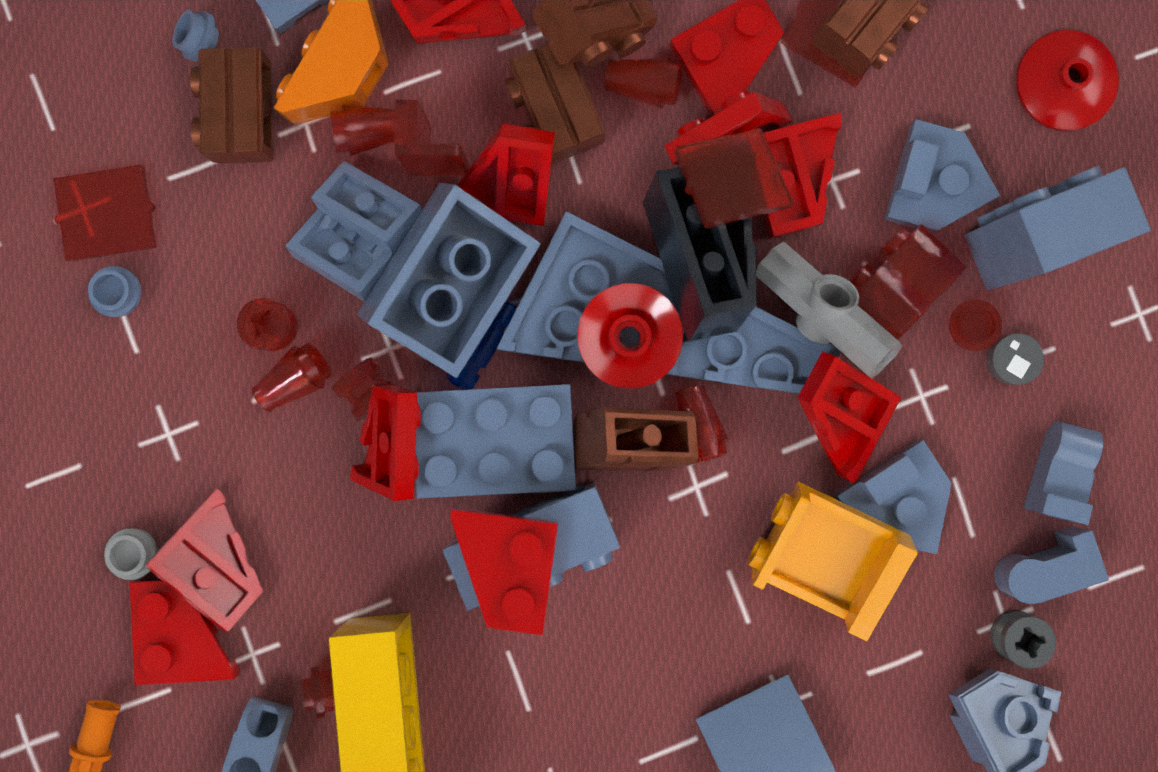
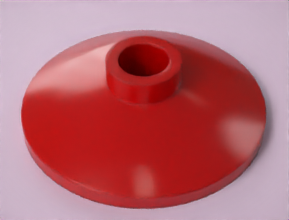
[1016,30,1119,131]
[577,283,683,389]

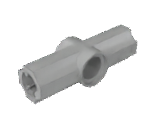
[756,241,903,378]

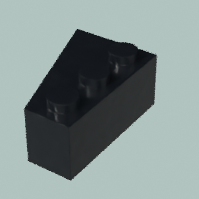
[642,155,756,342]

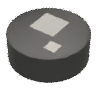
[987,334,1044,385]

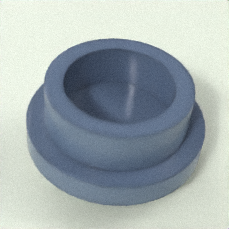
[172,9,219,62]
[88,266,142,317]

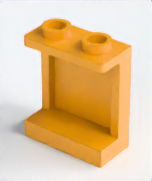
[747,482,918,641]

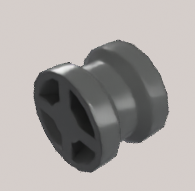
[990,610,1056,669]

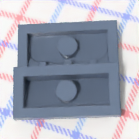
[285,161,422,302]
[696,675,836,772]

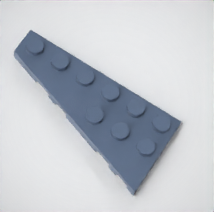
[497,212,841,394]

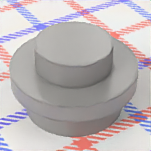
[104,528,158,580]

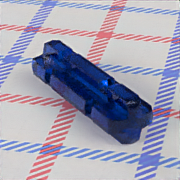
[446,300,517,390]

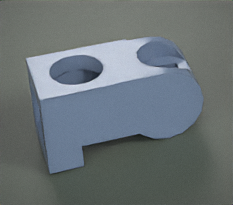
[1023,420,1103,525]
[994,526,1109,604]
[221,696,293,772]

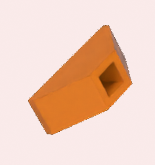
[273,0,389,125]

